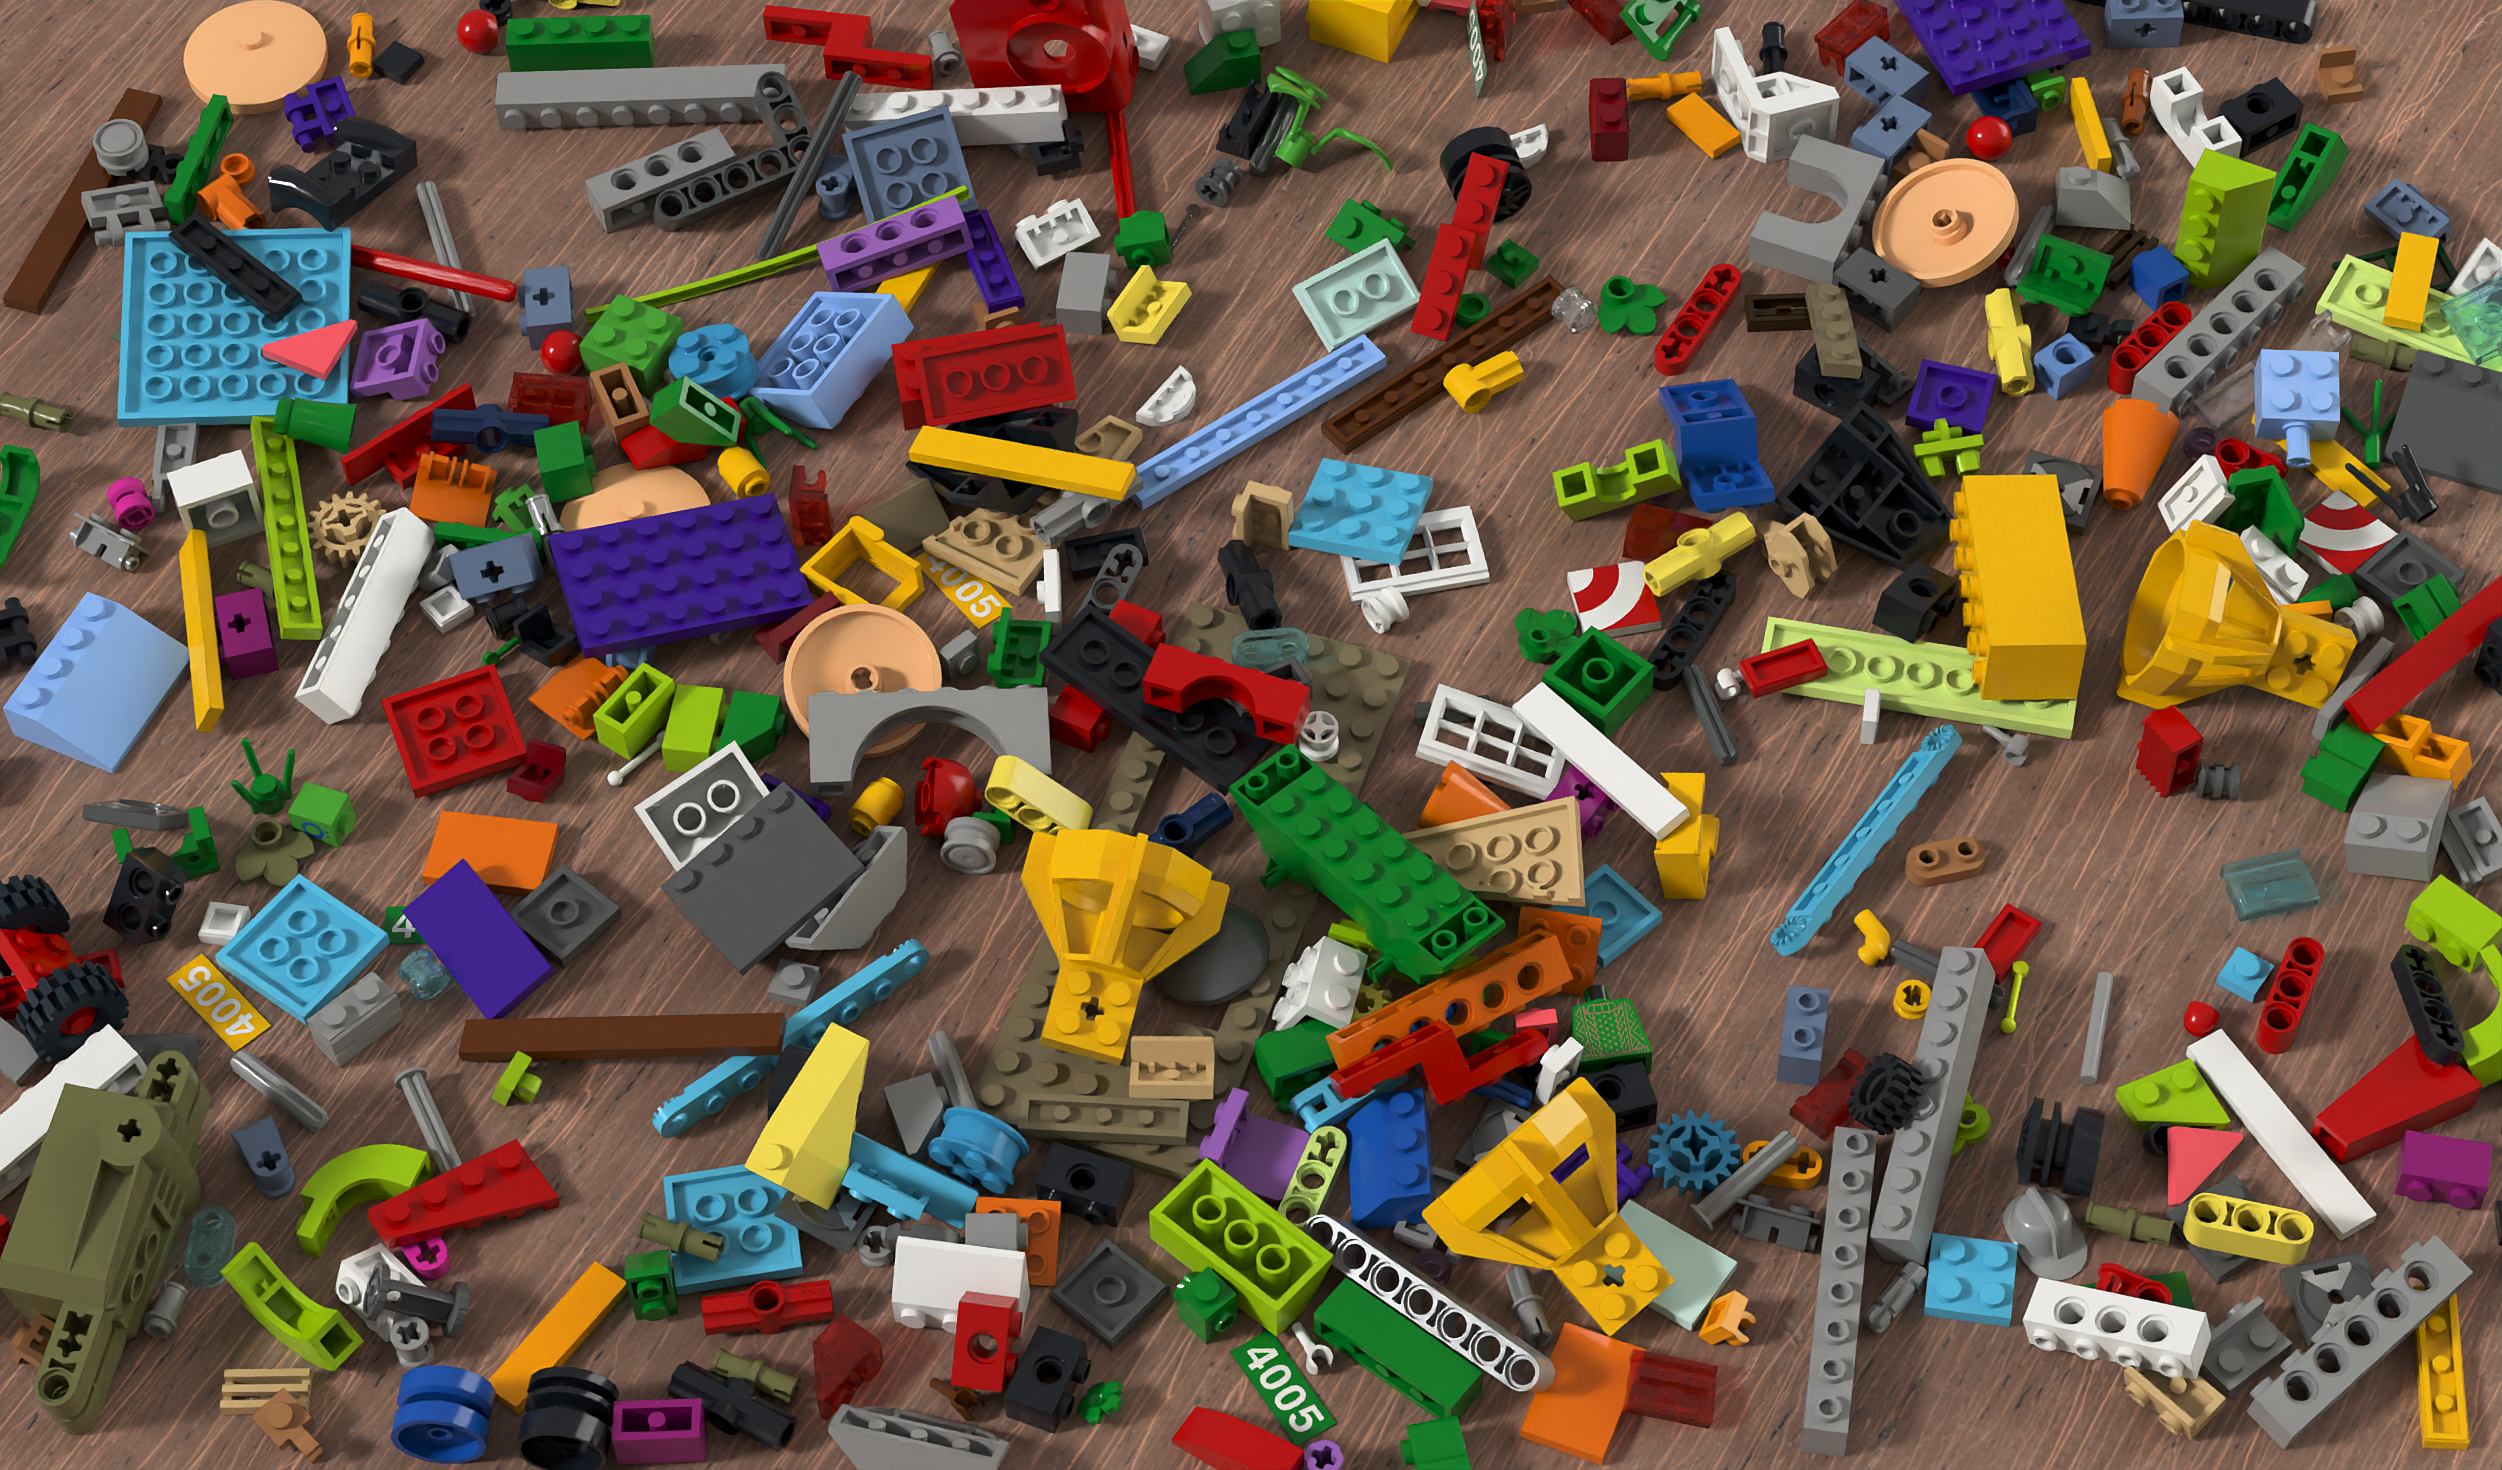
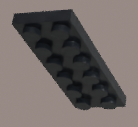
[1038,603,1274,797]

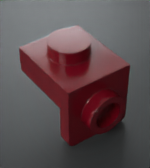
[507,738,567,803]

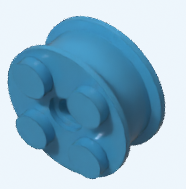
[669,323,759,401]
[928,1107,1029,1194]

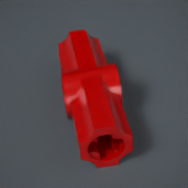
[701,1279,834,1336]

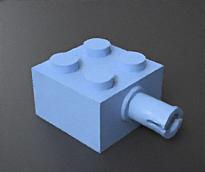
[2254,349,2340,468]

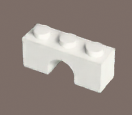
[2149,66,2242,168]

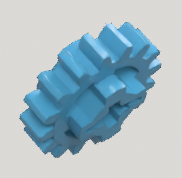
[1648,1110,1740,1199]

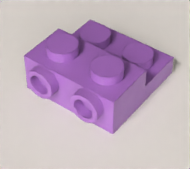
[349,318,445,401]

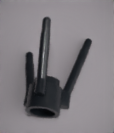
[2345,444,2439,525]

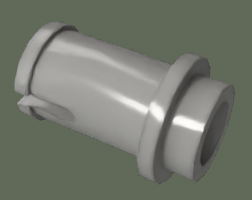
[927,30,962,75]
[143,1282,188,1339]

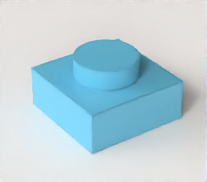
[2216,946,2274,1003]

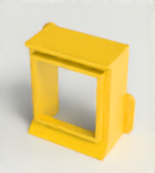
[799,516,925,613]
[1654,773,1720,899]

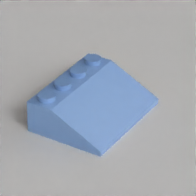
[741,291,914,429]
[3,592,190,774]

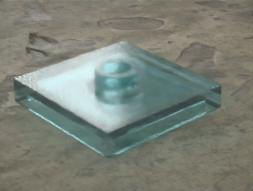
[2439,275,2502,366]

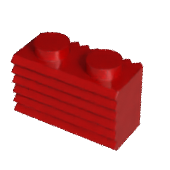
[2135,705,2205,798]

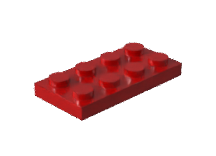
[913,324,1077,427]

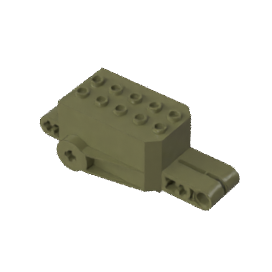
[0,1050,210,1435]

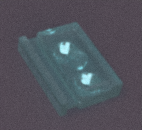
[2220,848,2320,922]

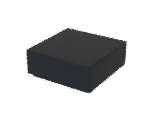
[373,41,425,85]

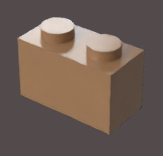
[590,361,650,455]

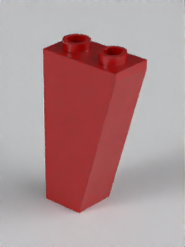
[2311,1033,2482,1165]

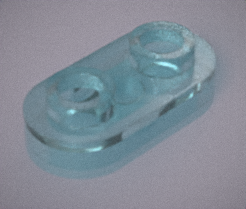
[1231,627,1309,670]
[184,1206,237,1288]

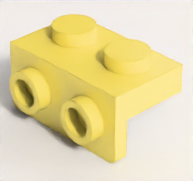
[1107,265,1192,345]

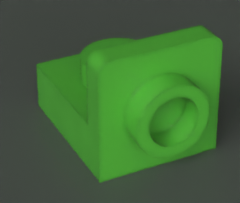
[2021,69,2066,112]
[491,483,548,533]

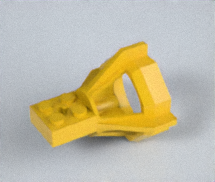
[2116,520,2357,709]
[1020,829,1230,1066]
[1422,1077,1675,1337]

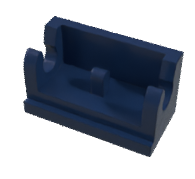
[1969,77,2039,138]

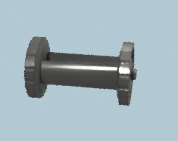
[363,1263,469,1339]

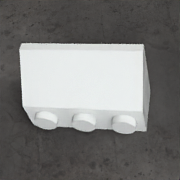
[634,740,770,872]
[891,1236,1030,1339]

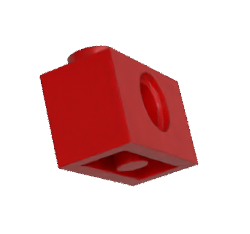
[951,1291,1023,1392]

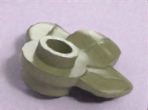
[236,818,315,888]

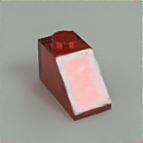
[1622,502,1713,563]

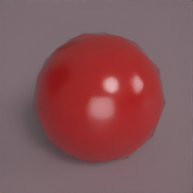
[457,9,498,55]
[1966,115,2012,162]
[540,330,583,376]

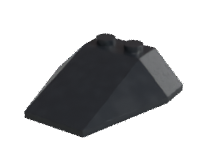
[1775,399,1954,572]
[905,407,1079,515]

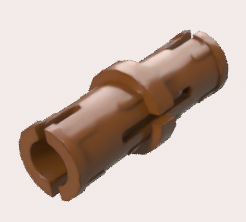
[2121,68,2152,136]

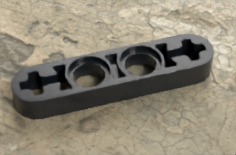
[1647,569,1737,691]
[2390,944,2465,1066]

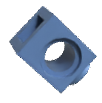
[2033,333,2095,401]

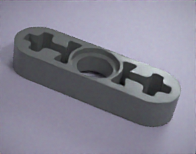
[1074,544,1143,618]

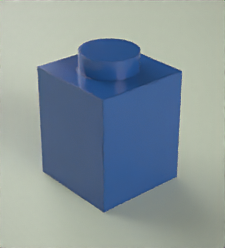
[2128,244,2190,312]

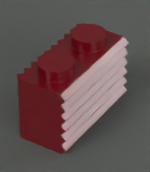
[1588,78,1630,162]

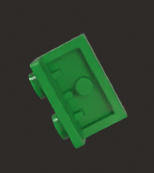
[1324,198,1416,254]
[987,607,1053,689]

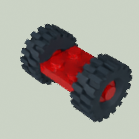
[0,874,129,1064]

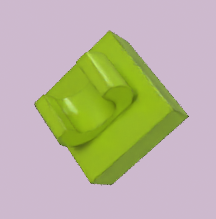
[491,1051,543,1106]

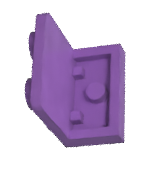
[1198,1087,1310,1204]

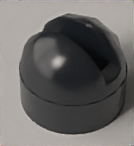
[2142,1122,2174,1157]

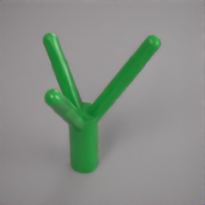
[2341,379,2396,470]

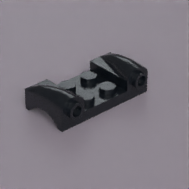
[268,116,418,232]

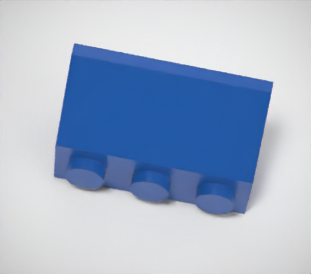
[1346,1088,1436,1230]

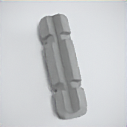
[1863,1261,1927,1334]

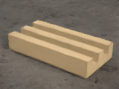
[220,1368,313,1415]

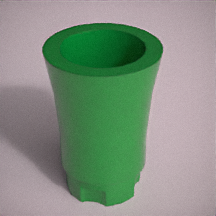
[273,397,357,455]

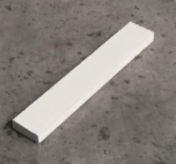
[1512,682,1690,841]
[2186,1029,2377,1241]

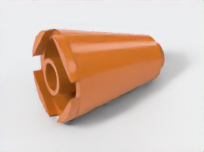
[2102,399,2179,510]
[1415,760,1512,831]

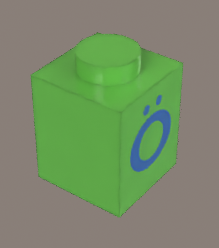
[288,781,356,848]

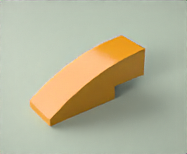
[2344,712,2472,792]

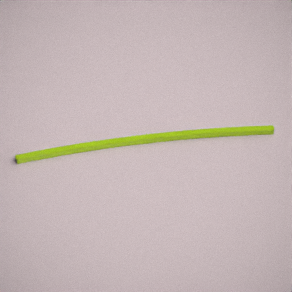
[584,185,971,323]

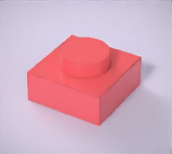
[1513,1008,1558,1045]

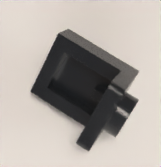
[1030,119,1085,177]
[513,603,581,669]

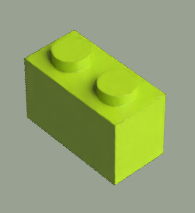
[593,662,676,761]
[661,684,730,773]
[2404,874,2502,974]

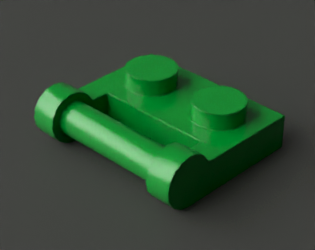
[1619,0,1702,61]

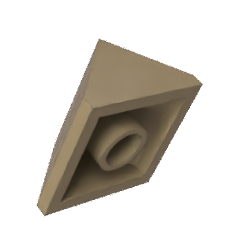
[846,478,950,556]

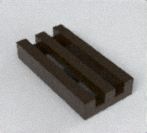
[2099,223,2159,291]
[1744,293,1812,332]

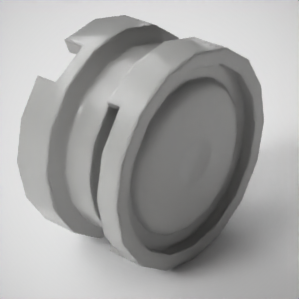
[92,119,149,176]
[940,817,1001,875]

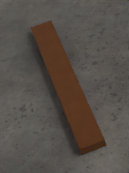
[3,88,163,315]
[1321,275,1575,455]
[458,1013,787,1061]

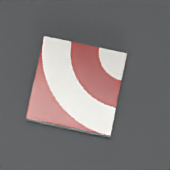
[2296,490,2398,579]
[1567,560,1661,637]

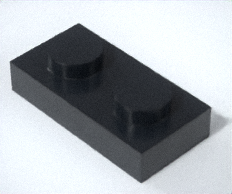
[1065,526,1149,581]

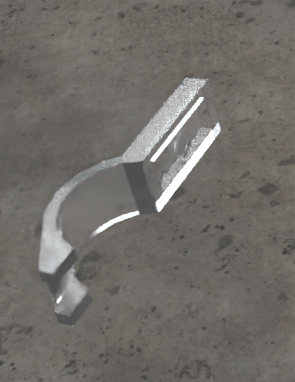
[2193,309,2352,433]

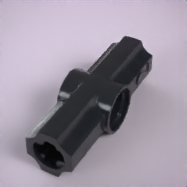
[357,279,471,344]
[1217,540,1282,636]
[667,1360,798,1452]

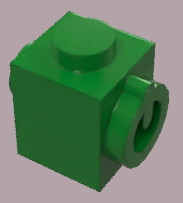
[1114,210,1172,270]
[1173,1266,1238,1345]

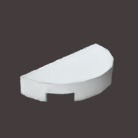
[1510,123,1549,169]
[1136,365,1196,426]

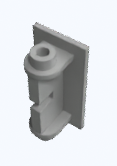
[70,512,152,572]

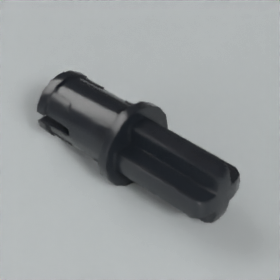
[1759,21,1788,75]

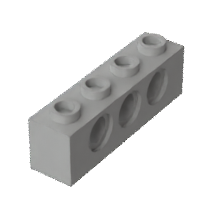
[585,127,740,234]

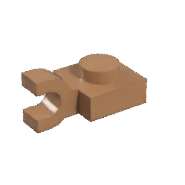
[251,1387,326,1464]

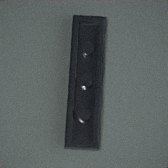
[168,212,303,324]

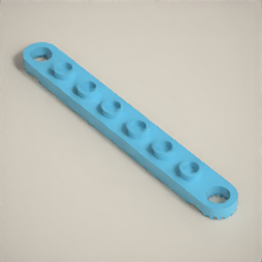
[1770,724,1962,956]
[652,939,929,1138]

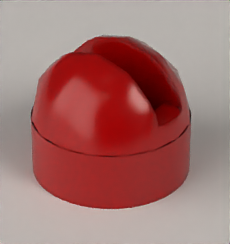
[2183,1001,2220,1037]

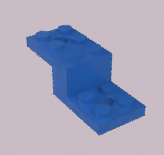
[1659,378,1775,514]

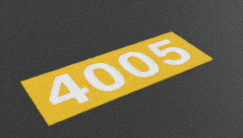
[914,552,1013,629]
[166,953,271,1052]

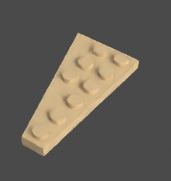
[922,415,1143,597]
[1401,796,1586,907]

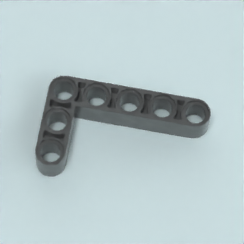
[653,71,814,232]

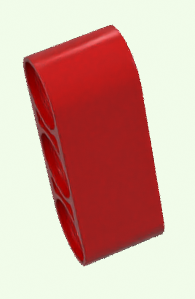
[2107,302,2192,395]
[2255,937,2325,1054]

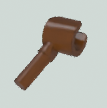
[929,1377,985,1422]

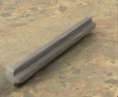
[416,181,476,321]

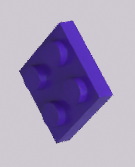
[1905,359,1997,437]

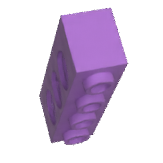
[816,195,974,293]

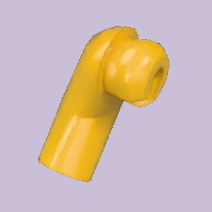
[1854,909,1891,966]

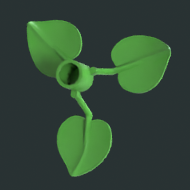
[1267,65,1393,173]

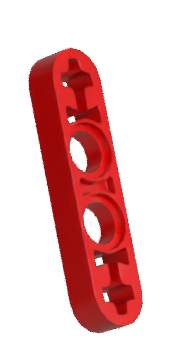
[1654,263,1741,376]

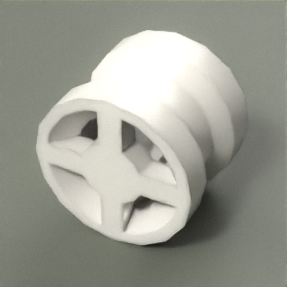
[1361,585,1409,634]
[2334,596,2384,645]
[1299,711,1339,762]

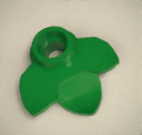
[1597,276,1667,335]
[1515,608,1579,663]

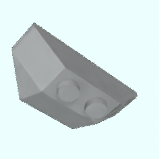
[785,825,907,950]
[828,1404,1009,1470]

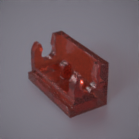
[1476,0,1514,62]
[1567,0,1633,46]
[1814,0,1890,78]
[508,372,593,434]
[788,465,834,547]
[1789,1048,1873,1142]

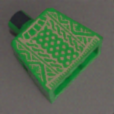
[1571,985,1653,1074]

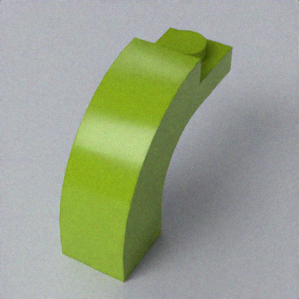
[2459,944,2502,1089]
[296,1144,434,1259]
[220,1242,364,1371]

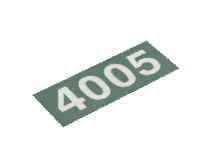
[1464,0,1487,99]

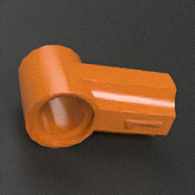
[195,173,267,230]

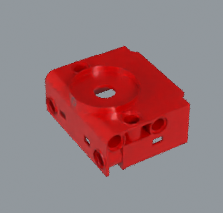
[949,0,1140,113]

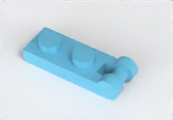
[1288,1043,1408,1136]

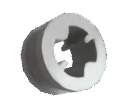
[857,1225,896,1269]

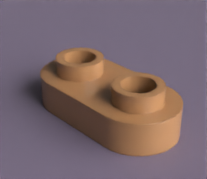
[1905,836,1986,887]

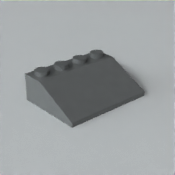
[2382,349,2502,496]
[660,781,867,976]

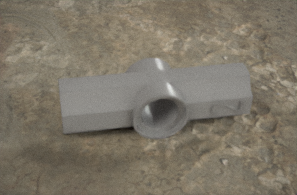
[1031,461,1143,546]

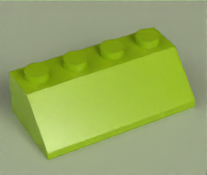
[2174,148,2277,290]
[1149,1158,1334,1337]

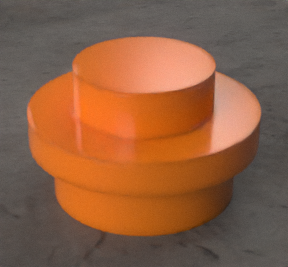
[218,153,256,187]

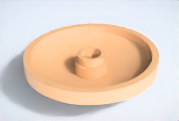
[184,0,328,115]
[1872,158,2019,288]
[560,462,711,532]
[783,604,942,759]

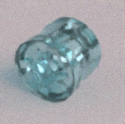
[397,949,450,1001]

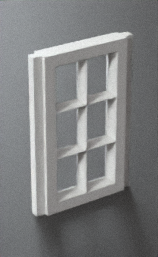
[1340,505,1490,606]
[1415,683,1565,801]

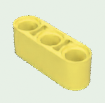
[985,755,1093,836]
[2183,1193,2314,1265]

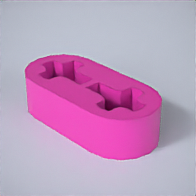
[399,1237,451,1280]

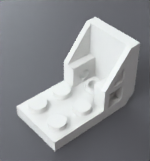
[1711,27,1840,164]

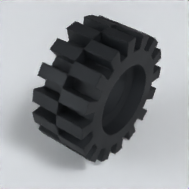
[1848,1052,1924,1136]

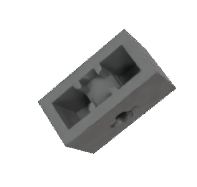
[1832,247,1921,333]

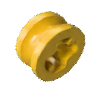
[1893,979,1932,1020]

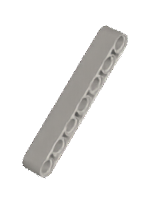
[1303,1215,1555,1393]

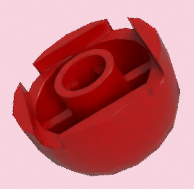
[914,757,983,837]

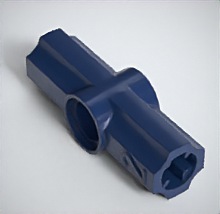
[431,404,549,453]
[1148,792,1234,859]

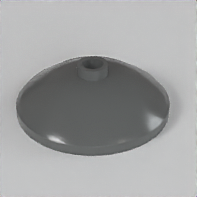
[1153,903,1270,1006]

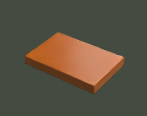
[422,810,560,896]
[1520,1322,1646,1465]

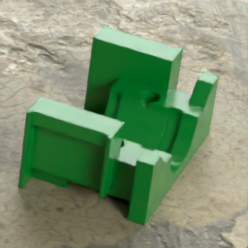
[111,805,221,881]

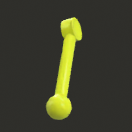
[2000,961,2029,1033]

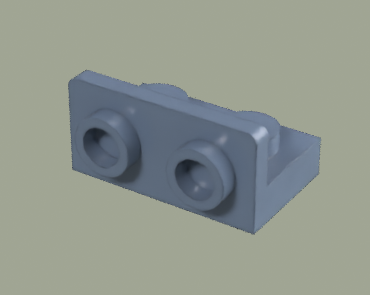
[2364,177,2452,242]

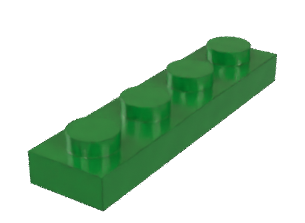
[164,94,234,226]

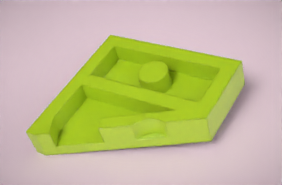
[2115,1058,2231,1131]

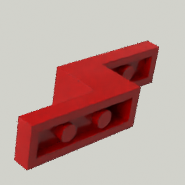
[763,5,934,91]
[1410,152,1510,342]
[1328,1019,1550,1106]

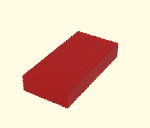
[1739,638,1828,699]
[1973,903,2042,985]

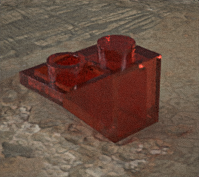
[813,1312,884,1421]

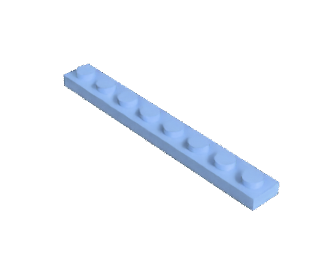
[1130,334,1386,510]

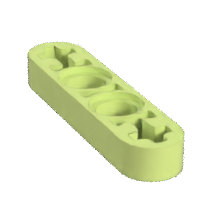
[1277,1126,1347,1231]

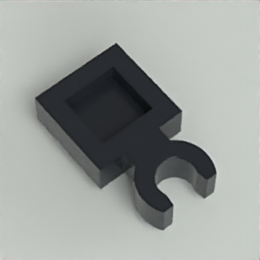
[122,143,184,183]

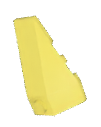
[744,1022,870,1211]

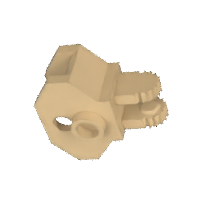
[1755,513,1838,599]

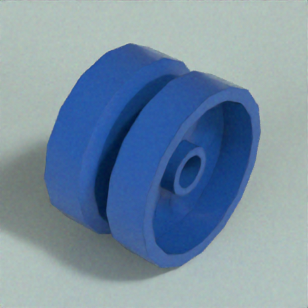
[390,1365,495,1464]

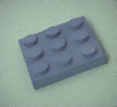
[842,105,979,224]

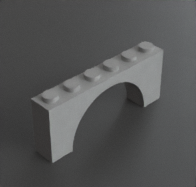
[808,684,1052,799]

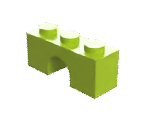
[1553,439,1682,522]

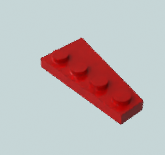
[368,1139,559,1249]

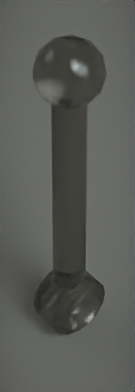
[1170,204,1201,260]

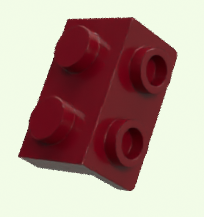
[755,590,840,665]

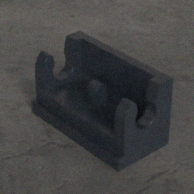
[1216,78,1278,160]

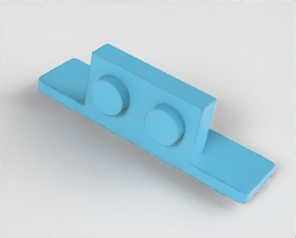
[842,1132,979,1229]

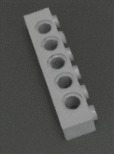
[2131,245,2306,416]
[2246,1235,2473,1450]

